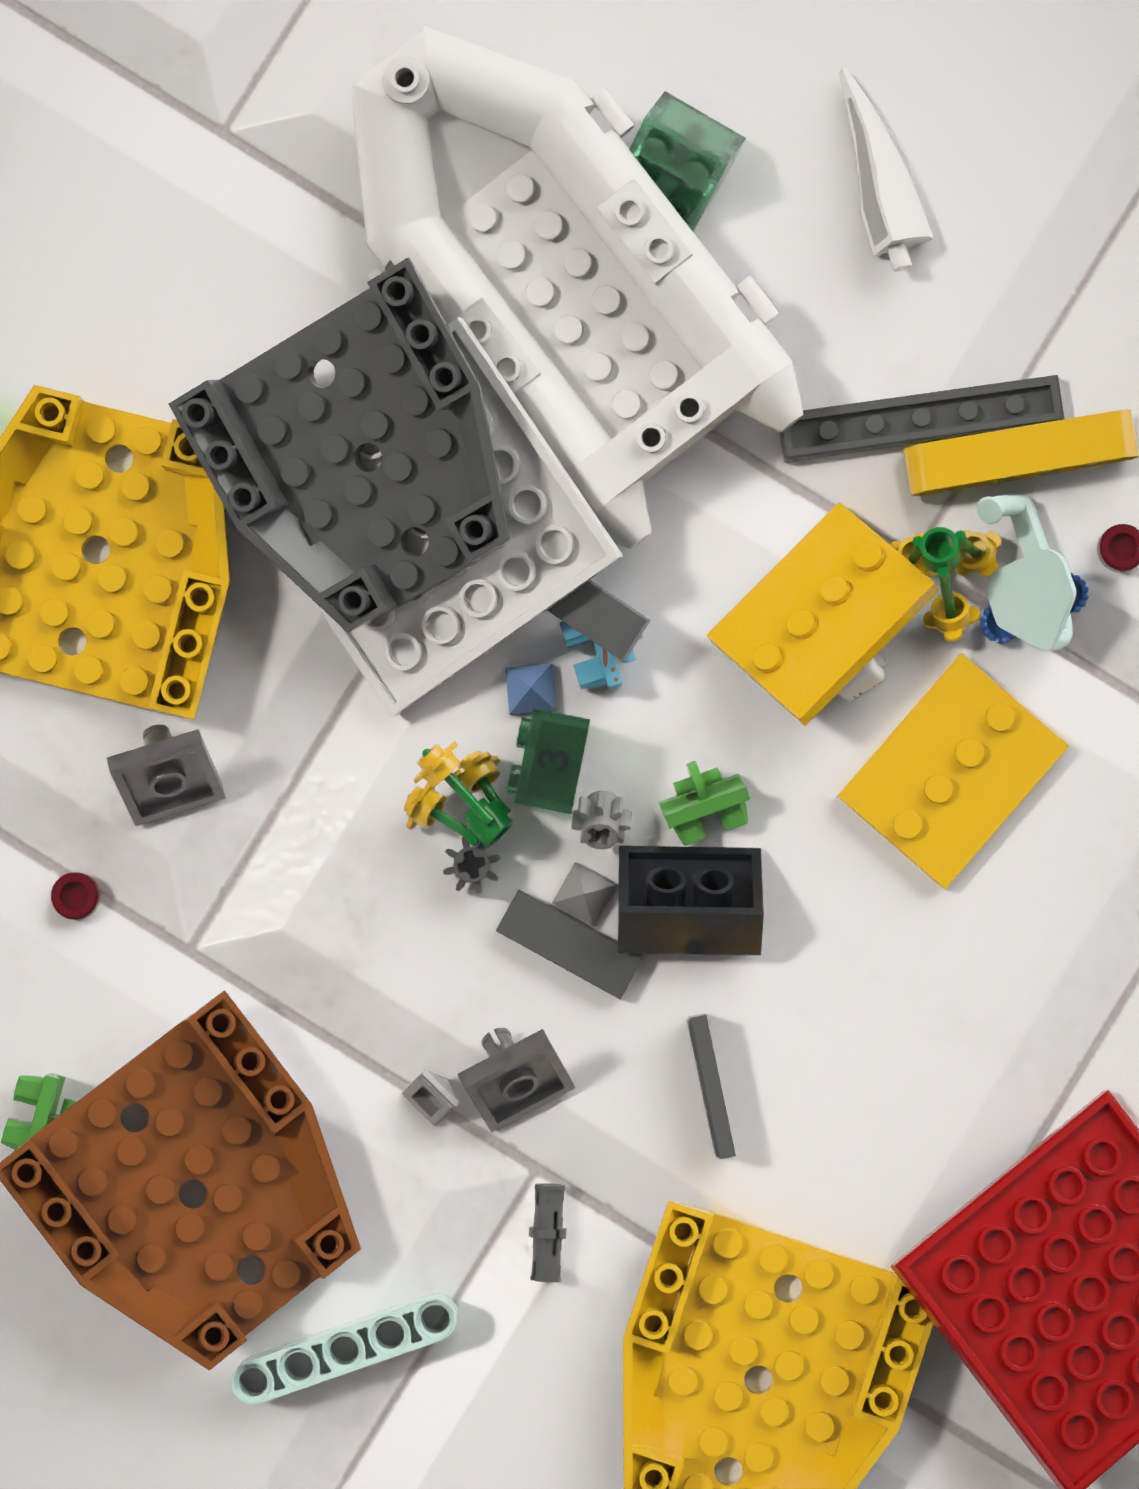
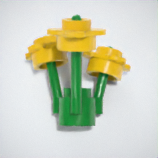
[890,527,1002,642]
[404,741,514,849]

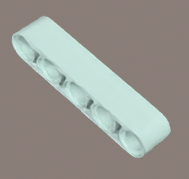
[231,1293,458,1405]

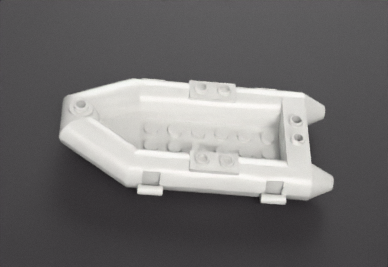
[351,26,804,549]

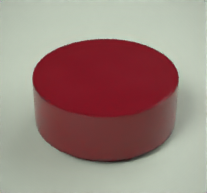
[1097,524,1139,572]
[51,872,101,920]

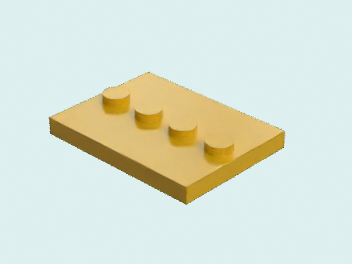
[706,502,940,727]
[836,653,1069,889]

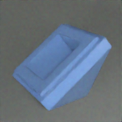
[505,664,556,715]

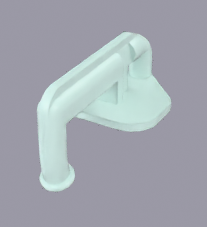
[977,494,1076,651]

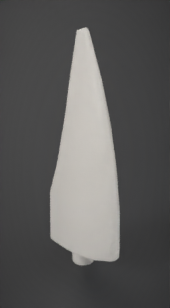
[839,68,933,272]

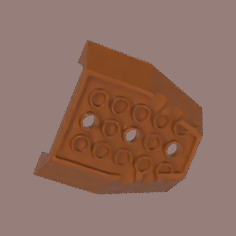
[0,990,361,1371]

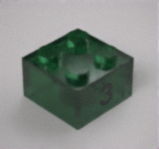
[507,708,590,817]

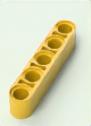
[903,409,1139,496]

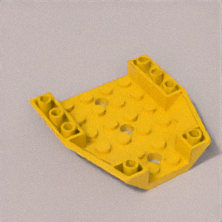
[0,385,230,720]
[623,1200,933,1489]

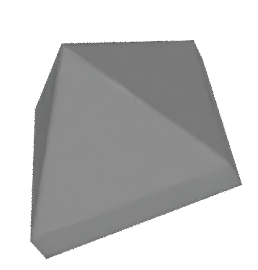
[552,862,616,926]
[402,1069,459,1127]

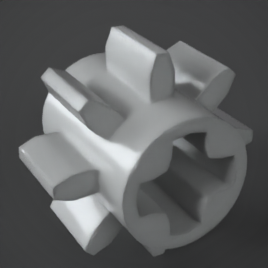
[571,791,632,849]

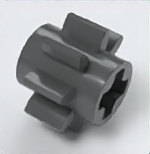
[443,836,501,894]

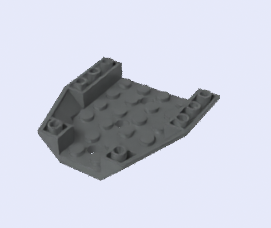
[168,257,510,633]

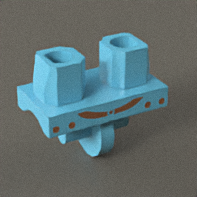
[560,621,643,690]

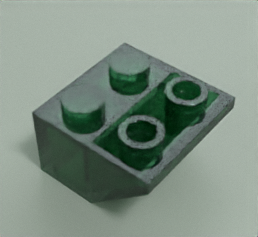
[629,91,746,232]

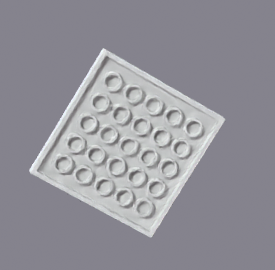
[314,317,623,717]

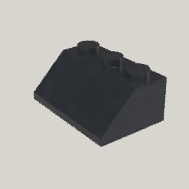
[618,846,764,955]

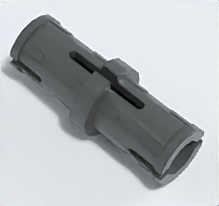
[529,1183,567,1282]

